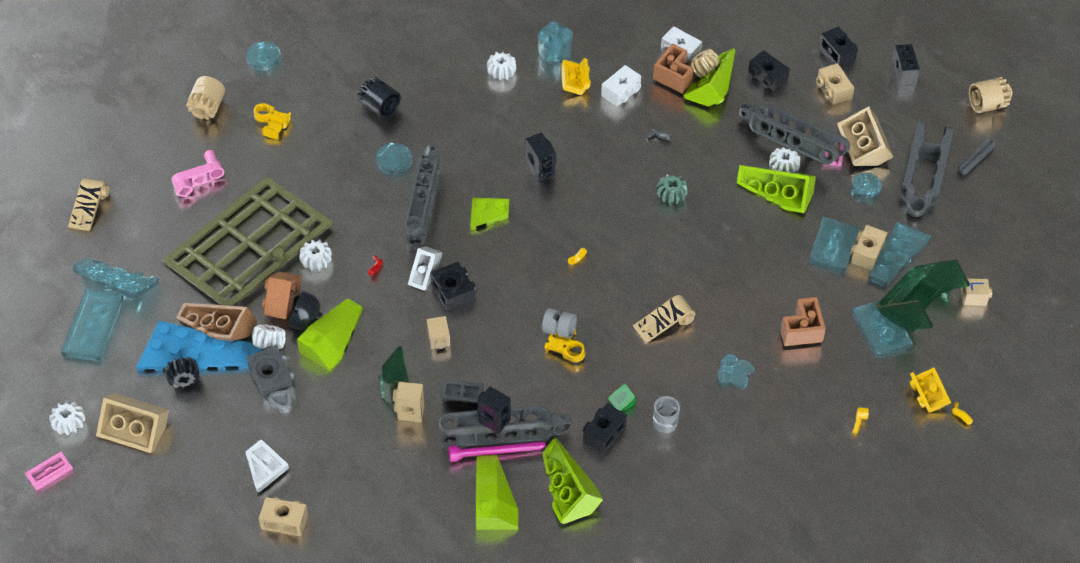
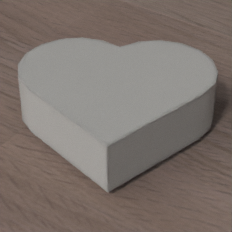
[268,389,293,413]

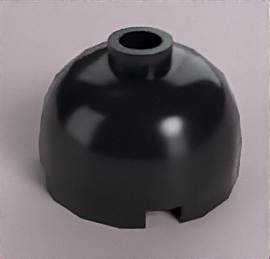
[288,291,323,330]

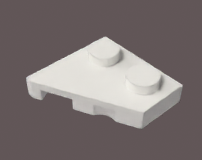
[246,440,289,493]

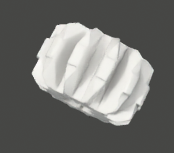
[487,52,516,81]
[769,147,800,173]
[299,239,332,272]
[252,324,286,350]
[49,400,85,436]

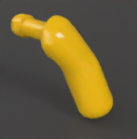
[568,248,587,265]
[951,402,973,425]

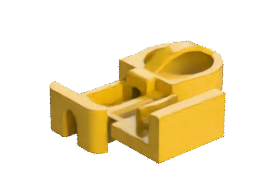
[254,103,291,140]
[544,329,586,362]

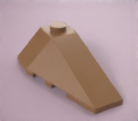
[176,303,257,341]

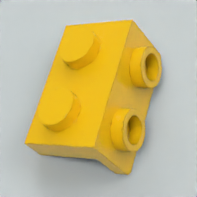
[561,58,591,95]
[909,368,951,413]

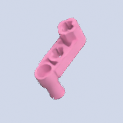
[171,150,224,197]

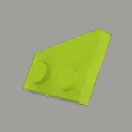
[470,198,509,230]

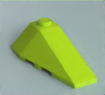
[683,48,735,106]
[737,165,816,213]
[297,298,363,371]
[542,438,604,524]
[476,455,518,530]

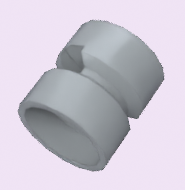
[542,308,577,339]
[652,396,680,433]

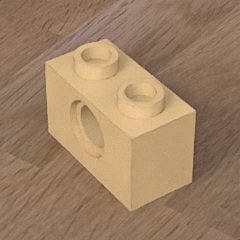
[816,63,854,105]
[850,225,888,271]
[393,382,425,423]
[259,497,308,536]

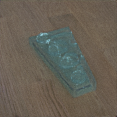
[868,222,932,287]
[73,258,159,299]

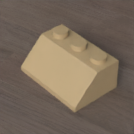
[837,107,894,166]
[96,393,169,453]

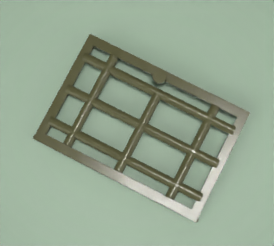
[163,176,333,306]

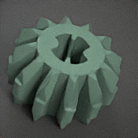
[656,174,688,205]

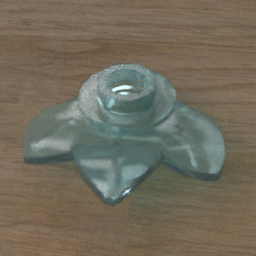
[717,354,755,388]

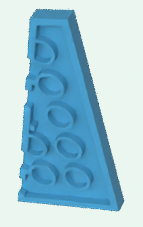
[136,320,265,372]

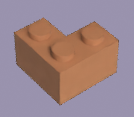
[653,43,693,94]
[262,272,302,319]
[780,297,826,346]

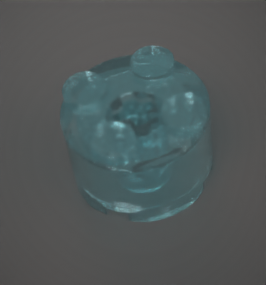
[538,22,573,63]

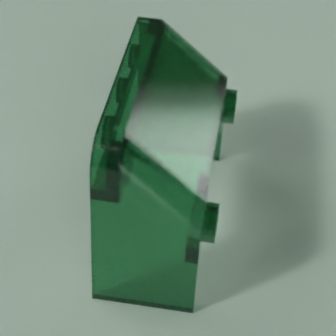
[876,259,970,332]

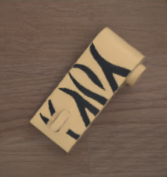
[68,178,110,232]
[633,295,695,344]

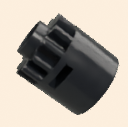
[357,76,401,118]

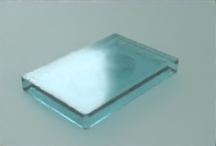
[808,217,860,273]
[851,298,913,358]

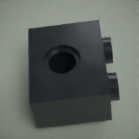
[526,132,557,182]
[431,261,477,311]

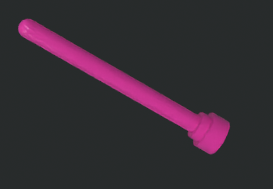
[449,441,547,462]

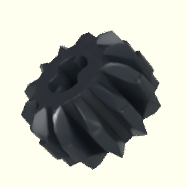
[165,356,200,388]

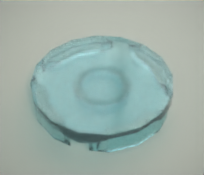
[246,41,281,71]
[376,143,412,175]

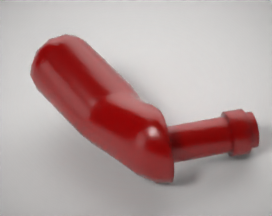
[368,255,383,276]

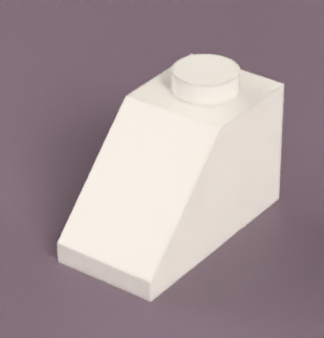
[408,246,443,291]

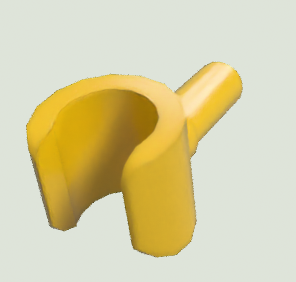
[852,407,869,434]

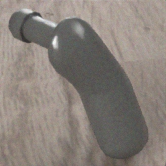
[646,129,671,140]

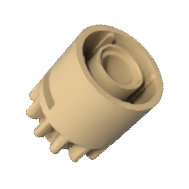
[186,76,225,120]
[969,77,1012,113]

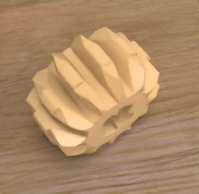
[689,49,720,77]

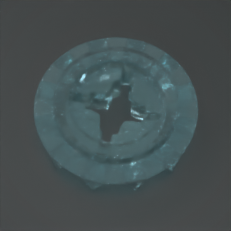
[852,172,882,198]

